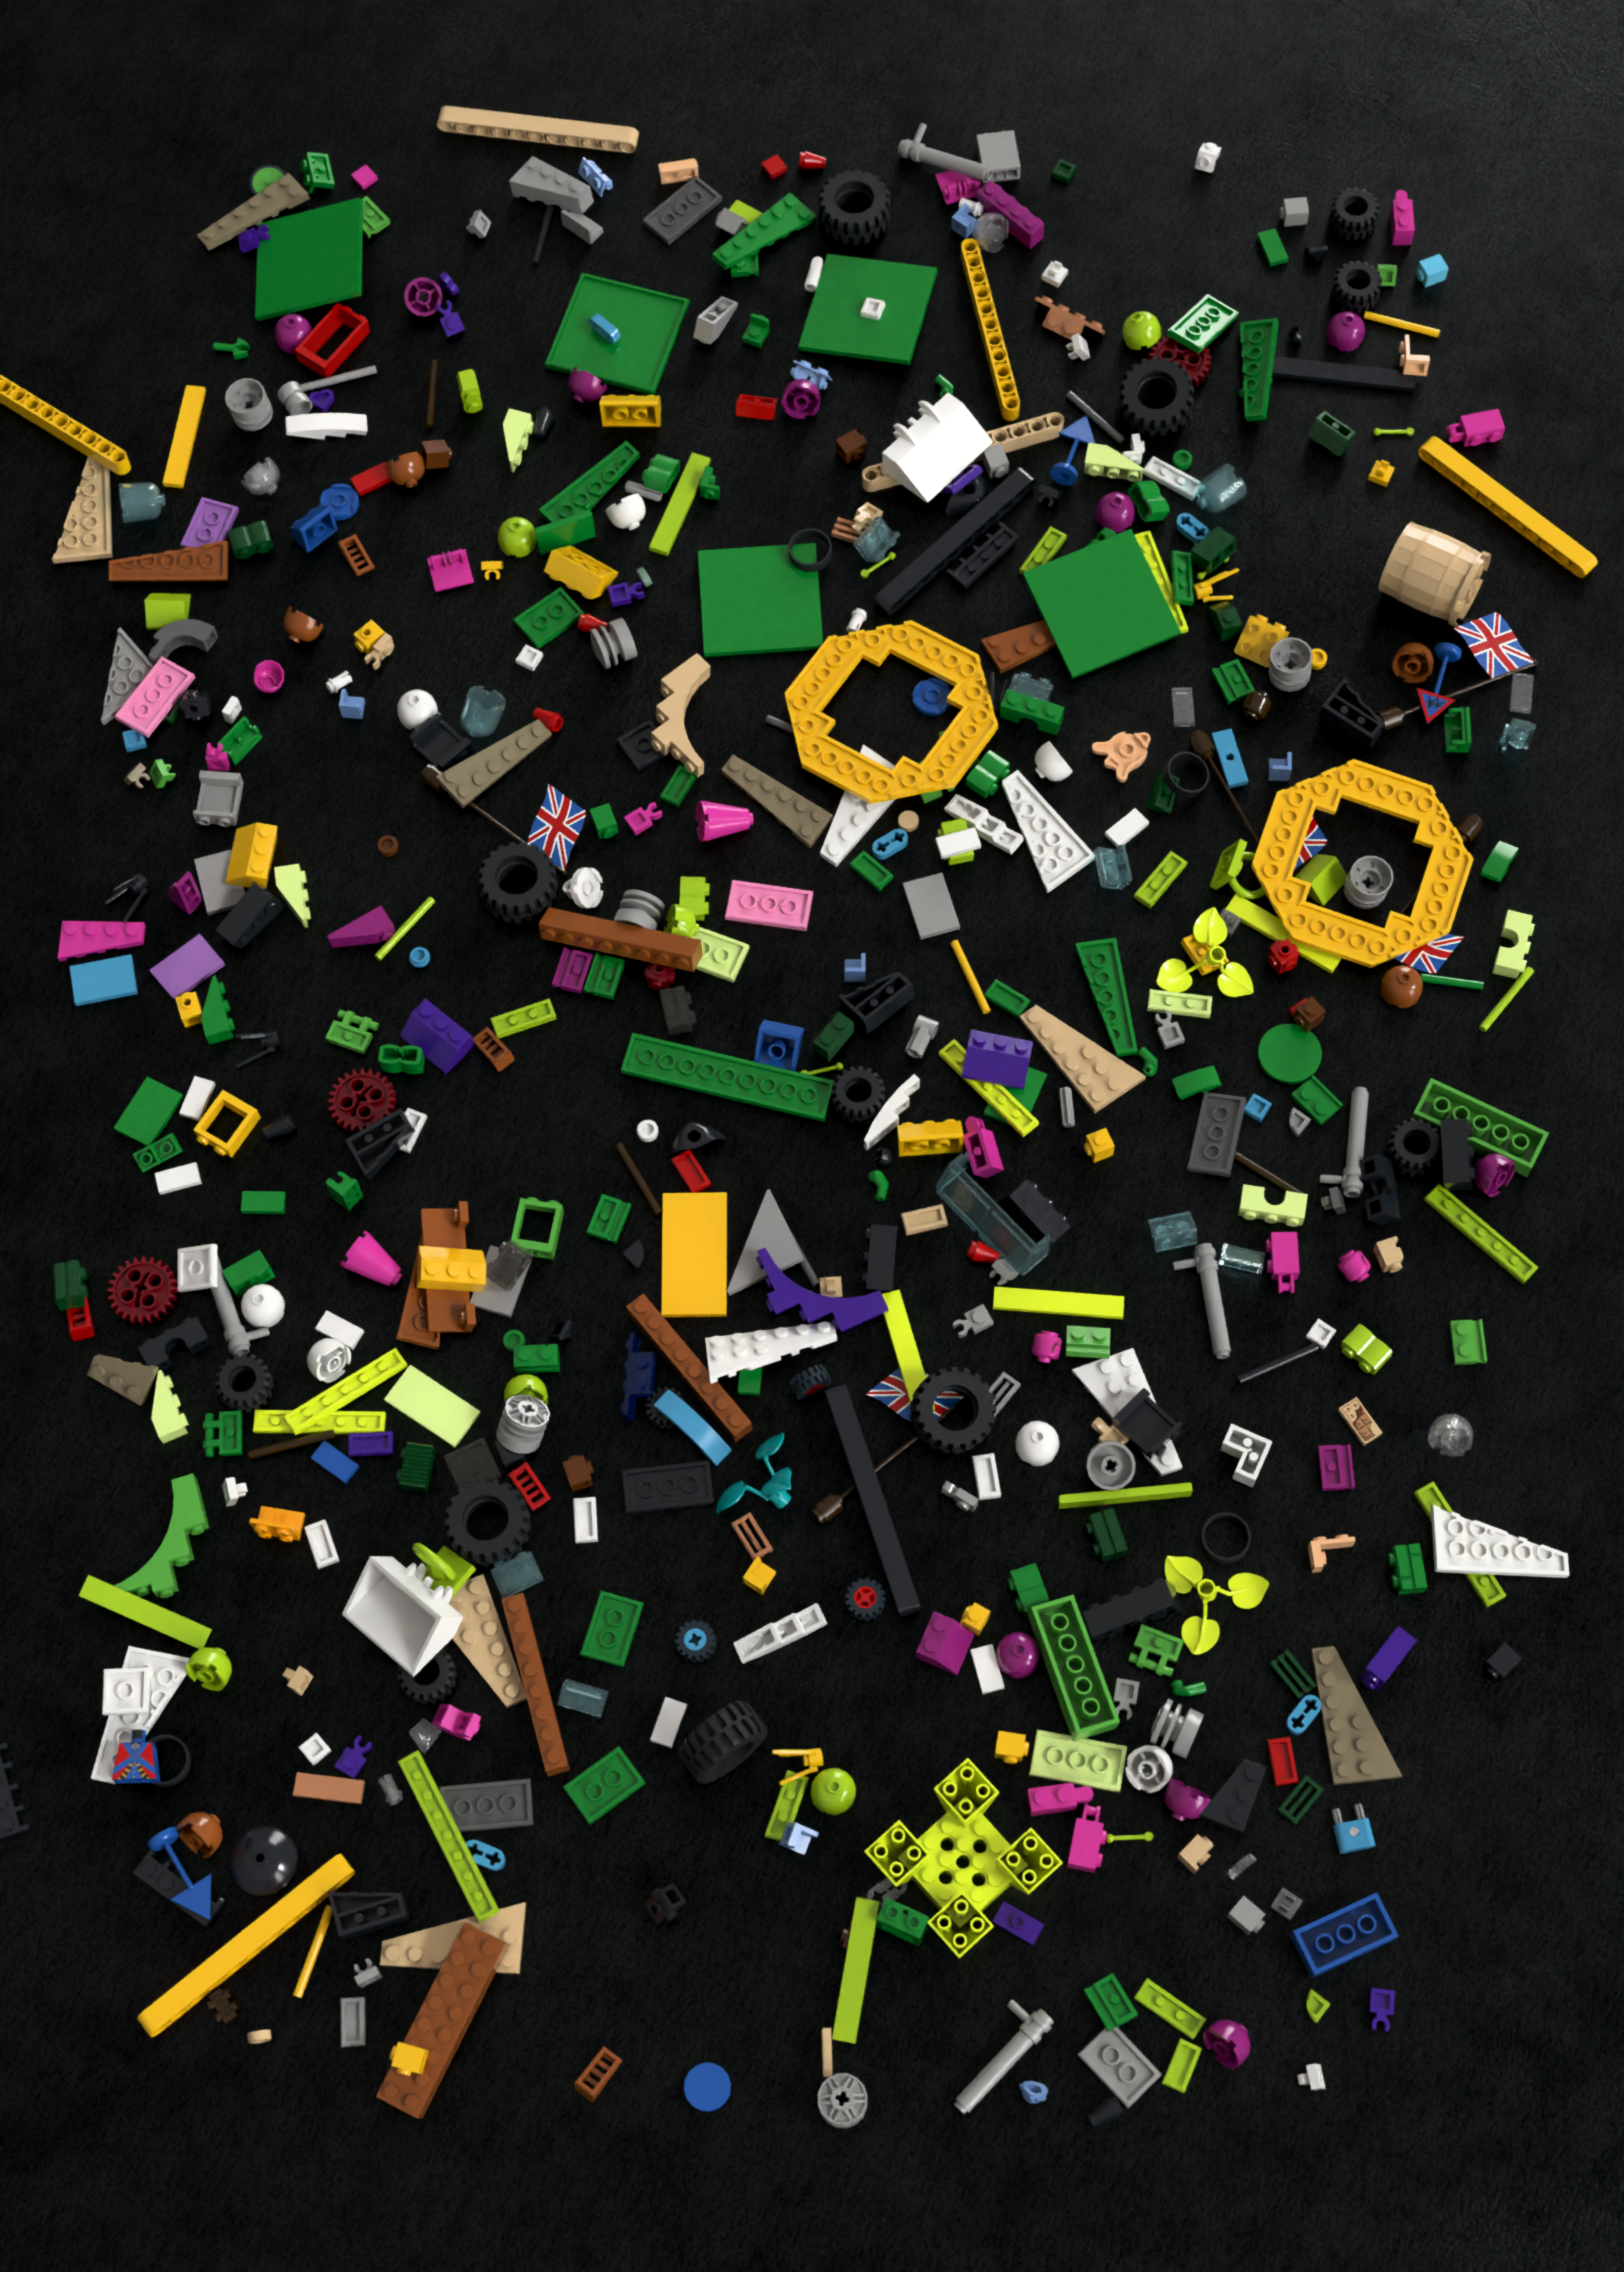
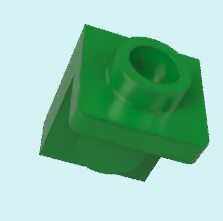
[742,313,769,348]
[700,466,720,500]

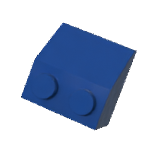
[290,505,338,552]
[754,1020,804,1071]

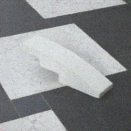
[285,413,367,440]
[944,794,1024,855]
[864,1074,920,1150]
[733,1603,827,1664]

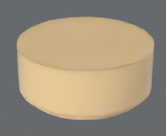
[898,811,919,832]
[247,2030,272,2044]

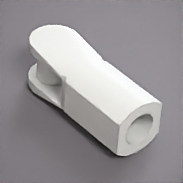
[805,257,823,292]

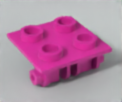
[935,170,981,205]
[427,548,474,592]

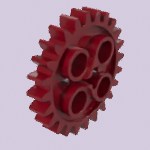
[1149,336,1211,388]
[328,1068,397,1134]
[107,1256,179,1325]

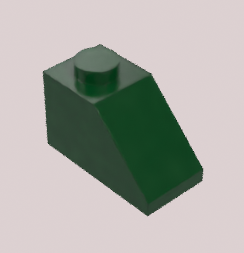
[1208,601,1242,641]

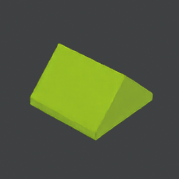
[145,593,191,630]
[1295,854,1347,907]

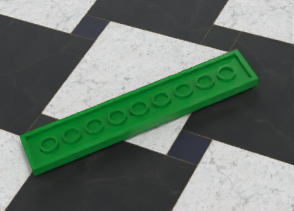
[621,1033,835,1122]

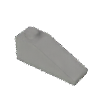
[693,296,738,344]

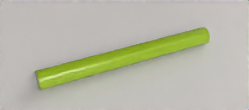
[375,896,435,961]
[1479,967,1534,1032]

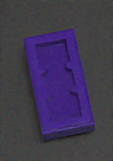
[349,1431,393,1457]
[992,1901,1044,1946]

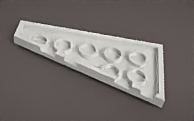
[820,744,895,867]
[1002,770,1095,893]
[705,1322,837,1384]
[1072,1348,1182,1476]
[1431,1505,1569,1578]
[91,1646,190,1784]

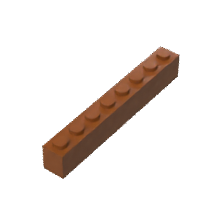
[539,907,703,972]
[626,1294,752,1443]
[501,1593,570,1777]

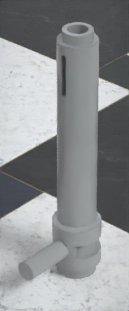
[898,123,993,181]
[1320,1087,1369,1198]
[1173,1243,1231,1359]
[211,1254,270,1357]
[954,2000,1054,2114]

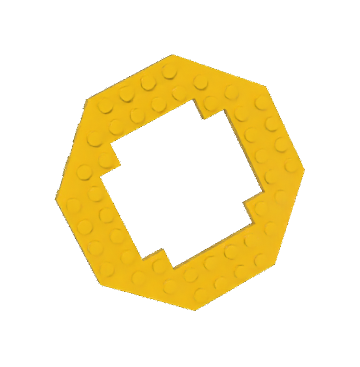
[785,620,998,804]
[1251,759,1473,968]

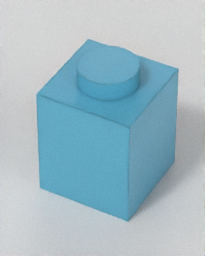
[1416,254,1448,287]

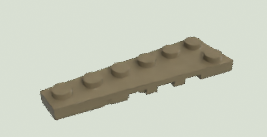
[197,173,310,250]
[436,719,552,809]
[721,755,833,848]

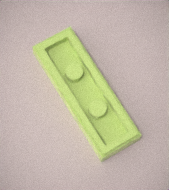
[1147,989,1212,1018]

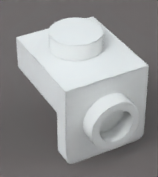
[1195,143,1221,173]
[1122,434,1145,465]

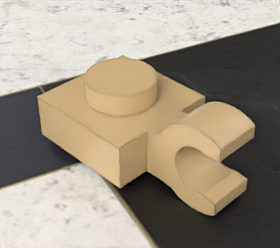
[851,502,883,532]
[365,633,394,670]
[1091,1417,1129,1445]

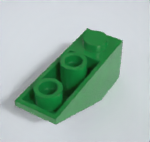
[201,975,235,1045]

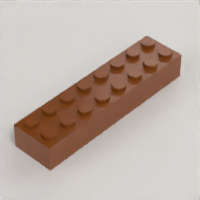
[376,1922,510,2119]

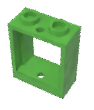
[510,1197,564,1260]

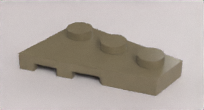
[87,1354,159,1406]

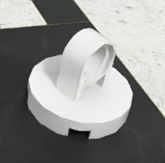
[562,867,603,909]

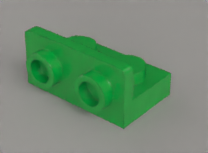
[300,152,335,194]

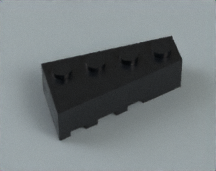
[1082,1578,1184,1640]

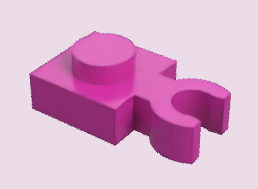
[206,743,230,771]
[624,802,662,836]

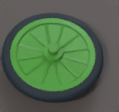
[249,165,286,196]

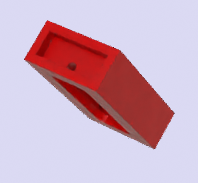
[295,303,370,378]

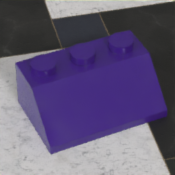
[400,998,474,1074]
[961,1029,1033,1090]

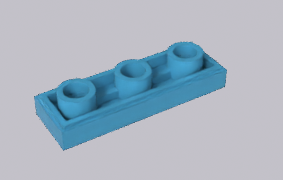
[1211,729,1248,788]

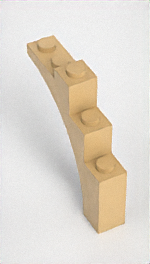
[651,653,710,778]

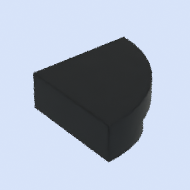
[623,1239,644,1270]

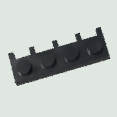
[945,521,1019,590]
[0,1743,30,1840]
[133,1850,226,1927]

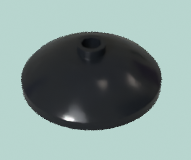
[229,1826,298,1896]

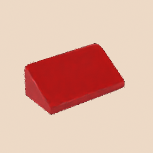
[736,394,777,420]

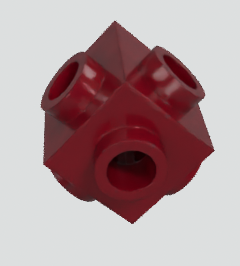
[644,963,676,991]

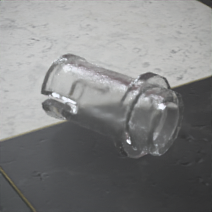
[378,1774,403,1805]

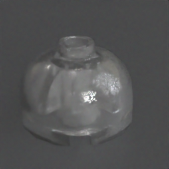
[973,212,1009,253]
[241,457,280,495]
[1428,1414,1473,1456]

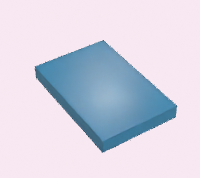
[70,954,138,1006]

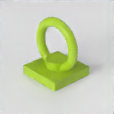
[1210,839,1266,899]
[412,1543,476,1599]

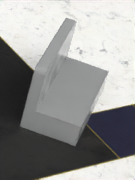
[561,209,603,244]

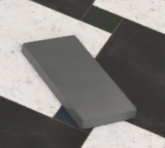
[642,176,722,245]
[1187,1092,1247,1177]
[439,1779,534,1832]

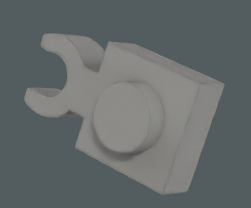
[1155,1010,1185,1049]
[953,1304,994,1338]
[941,1481,979,1512]
[1113,1678,1139,1721]

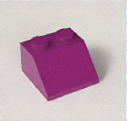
[916,1611,975,1675]

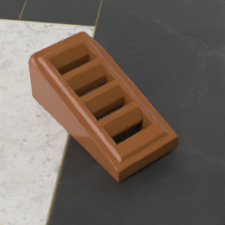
[338,534,375,577]
[472,1027,514,1072]
[574,2046,622,2102]

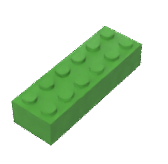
[1412,1078,1549,1177]
[1027,1595,1120,1742]

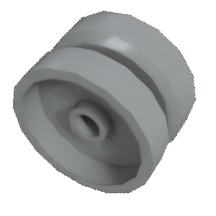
[1086,1440,1136,1490]

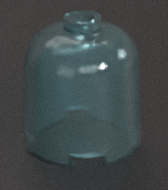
[1197,463,1247,513]
[119,482,166,523]
[460,686,506,737]

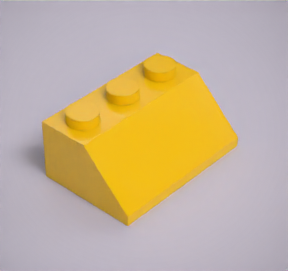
[600,395,661,427]
[544,545,618,599]
[225,823,277,888]
[897,1119,964,1157]
[417,1246,486,1292]

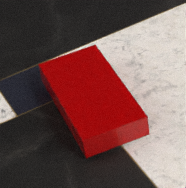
[350,462,392,496]
[671,1149,711,1193]
[1267,1737,1298,1787]

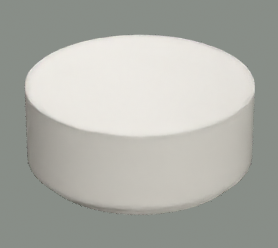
[637,1120,658,1142]

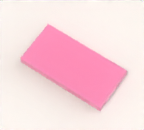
[115,656,195,738]
[725,880,813,931]

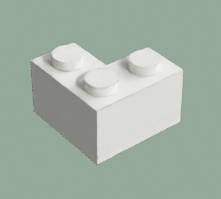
[1221,1424,1272,1488]

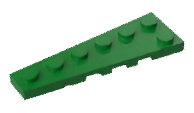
[712,193,817,270]
[1240,318,1279,421]
[539,441,640,523]
[1075,938,1138,1057]

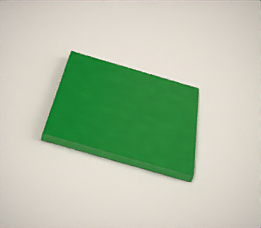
[255,198,363,321]
[798,254,938,365]
[545,273,690,395]
[1022,529,1181,679]
[698,543,823,657]

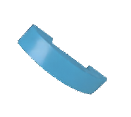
[653,1389,731,1466]

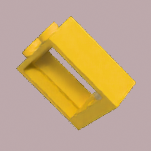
[193,1090,261,1158]

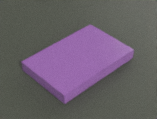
[180,497,239,549]
[150,934,225,1002]

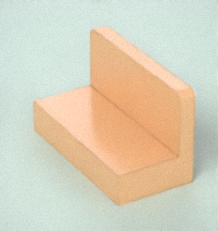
[659,159,699,184]

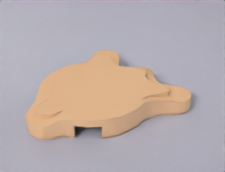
[1092,732,1151,782]

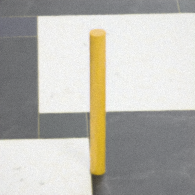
[1364,311,1440,338]
[950,940,991,1014]
[293,1905,333,1998]

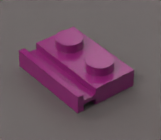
[552,947,593,994]
[1317,1444,1355,1491]

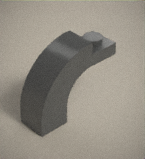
[148,619,218,665]

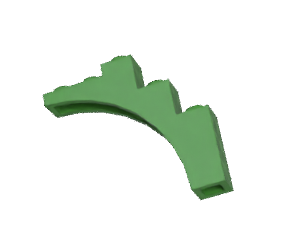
[114,1473,209,1598]

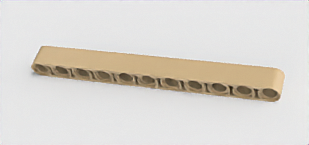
[437,106,639,153]
[862,412,1064,492]

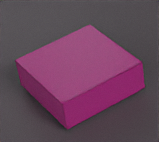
[351,165,378,190]

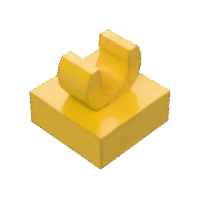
[1368,460,1395,487]
[481,561,503,580]

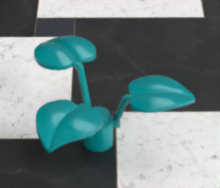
[716,1432,791,1514]

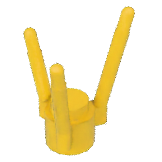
[1193,568,1239,603]
[772,1748,823,1785]

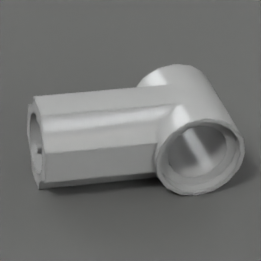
[905,1015,939,1058]

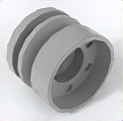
[225,378,273,431]
[590,617,637,669]
[1269,637,1313,692]
[1343,856,1393,909]
[613,889,665,930]
[496,1395,550,1453]
[1150,1698,1204,1759]
[818,2073,867,2128]

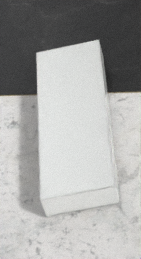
[1143,456,1203,501]

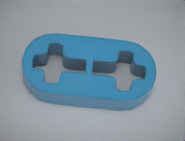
[589,313,621,344]
[1176,513,1209,544]
[872,829,908,860]
[1286,1695,1321,1735]
[466,1840,506,1871]

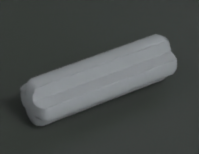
[625,481,663,501]
[1059,1087,1075,1128]

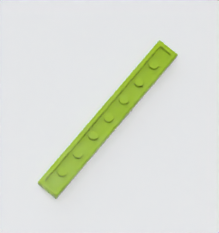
[398,1750,500,1924]

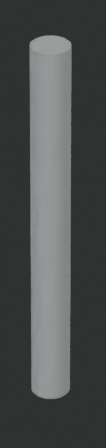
[301,365,377,392]

